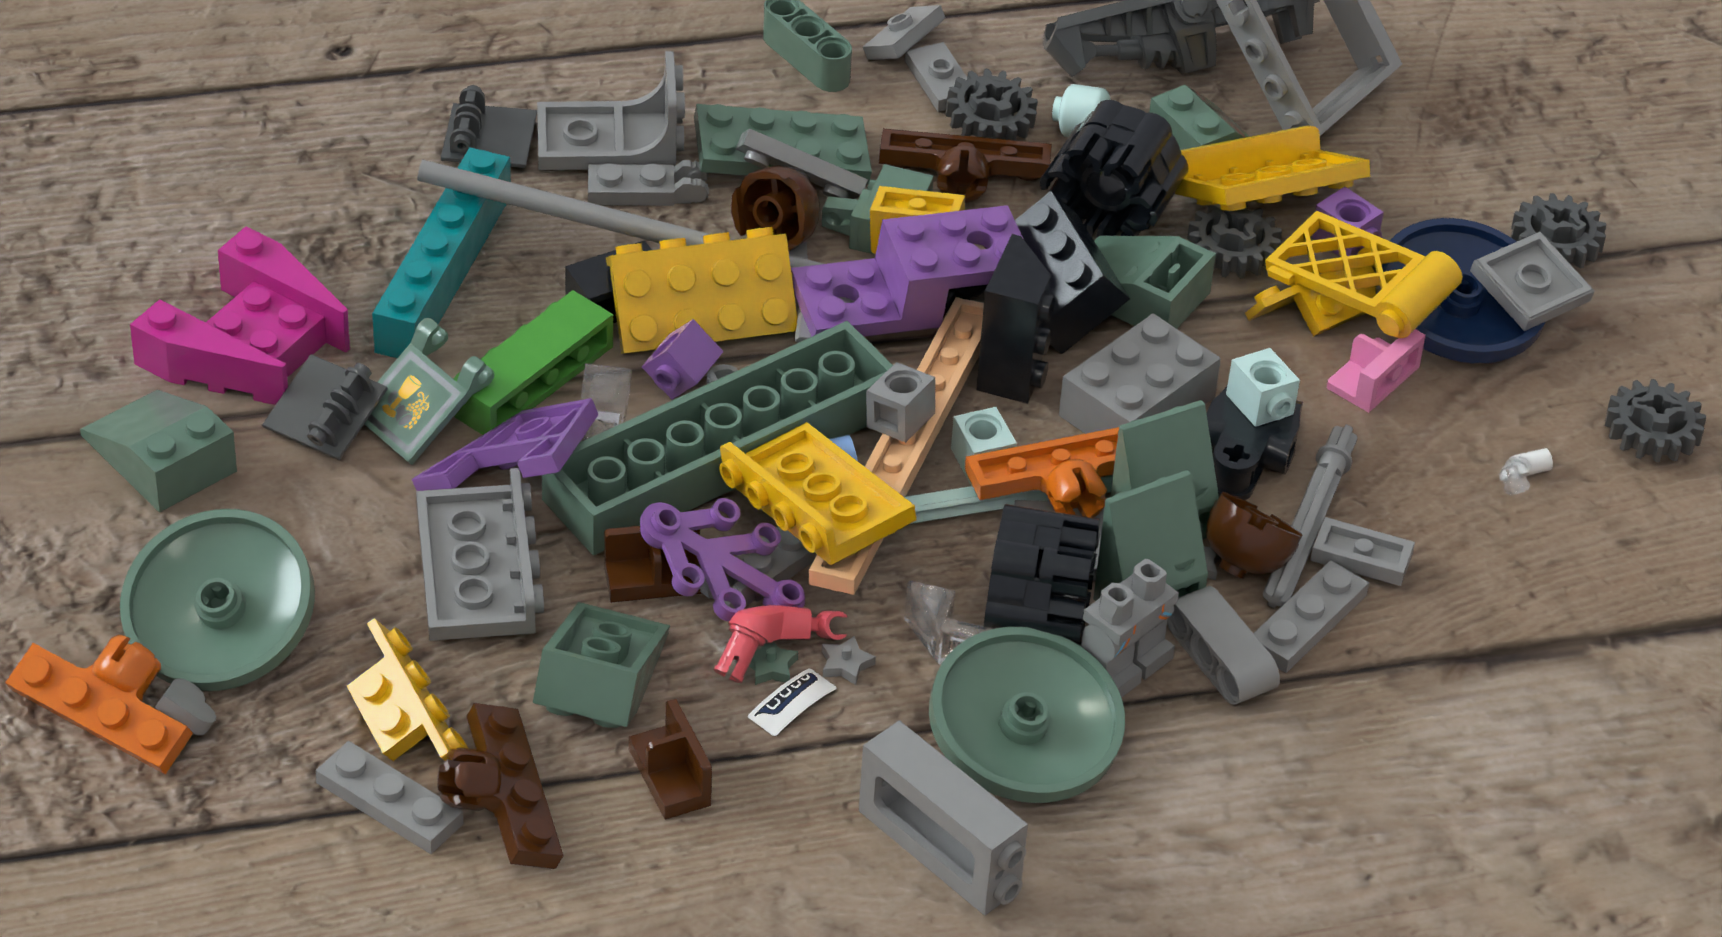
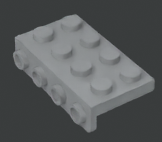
[416,468,544,641]

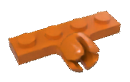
[965,427,1119,518]
[5,635,193,775]

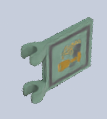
[364,318,495,465]

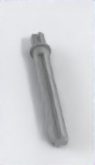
[1262,424,1357,608]

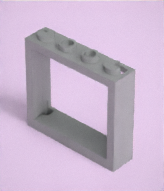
[1216,0,1402,136]

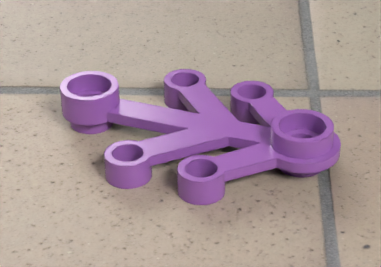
[640,498,805,621]

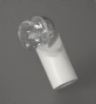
[1499,448,1553,495]

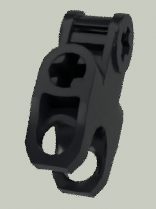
[1207,384,1303,500]

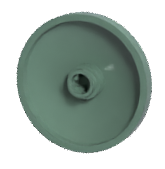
[120,509,315,691]
[929,627,1125,803]

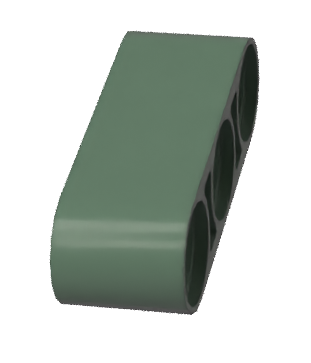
[763,0,852,92]

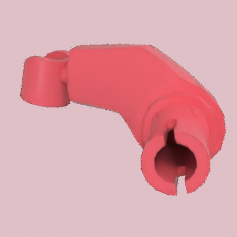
[714,605,847,683]

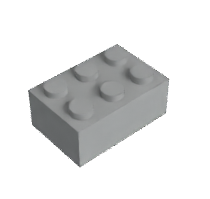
[1059,313,1221,434]

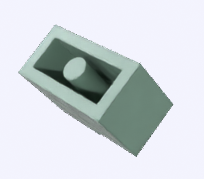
[821,164,934,255]

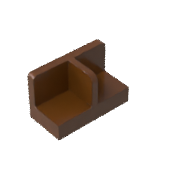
[604,523,702,603]
[628,699,712,820]

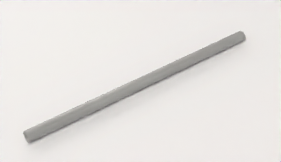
[417,159,824,268]

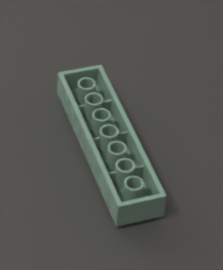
[542,321,893,556]

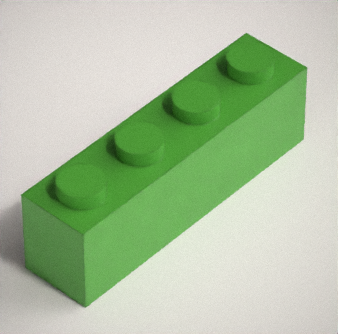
[454,290,613,435]

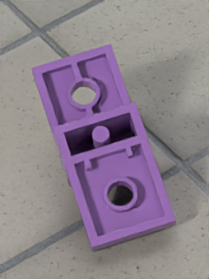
[791,205,1024,337]

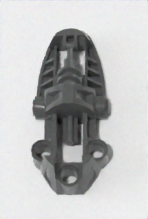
[1043,0,1320,77]

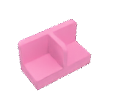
[1327,329,1426,413]

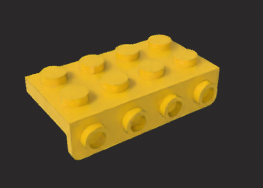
[1175,125,1371,211]
[606,227,797,354]
[719,422,917,565]

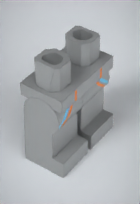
[1081,559,1179,698]

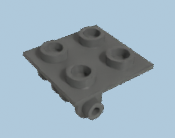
[441,85,537,168]
[262,354,388,461]

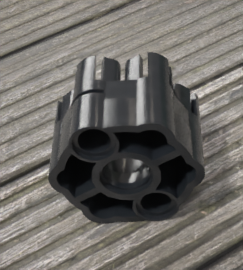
[1040,100,1189,238]
[984,504,1100,646]

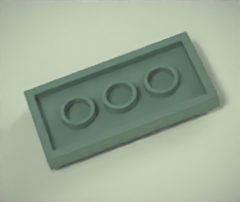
[694,104,872,184]

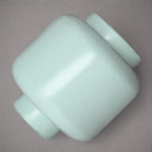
[1052,84,1116,138]

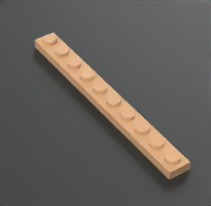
[809,297,984,595]

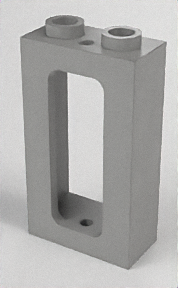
[859,720,1028,916]

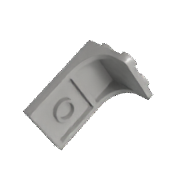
[537,51,685,171]

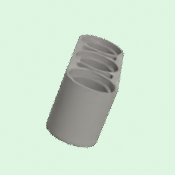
[1167,586,1280,705]

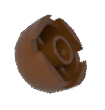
[731,165,820,251]
[1206,492,1303,579]

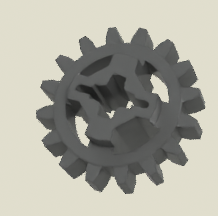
[945,69,1038,141]
[1511,193,1607,269]
[1187,203,1282,279]
[1605,379,1706,463]

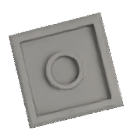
[1470,232,1595,331]

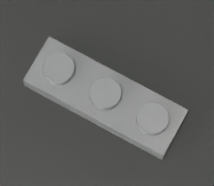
[736,128,868,199]
[1254,560,1369,673]
[315,741,464,854]

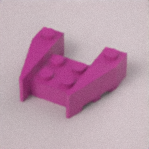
[130,226,350,405]

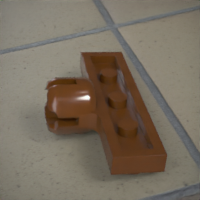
[879,128,1052,203]
[437,703,564,869]

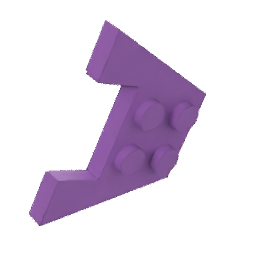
[412,398,599,491]

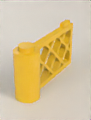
[1265,211,1463,338]

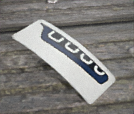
[748,669,837,736]

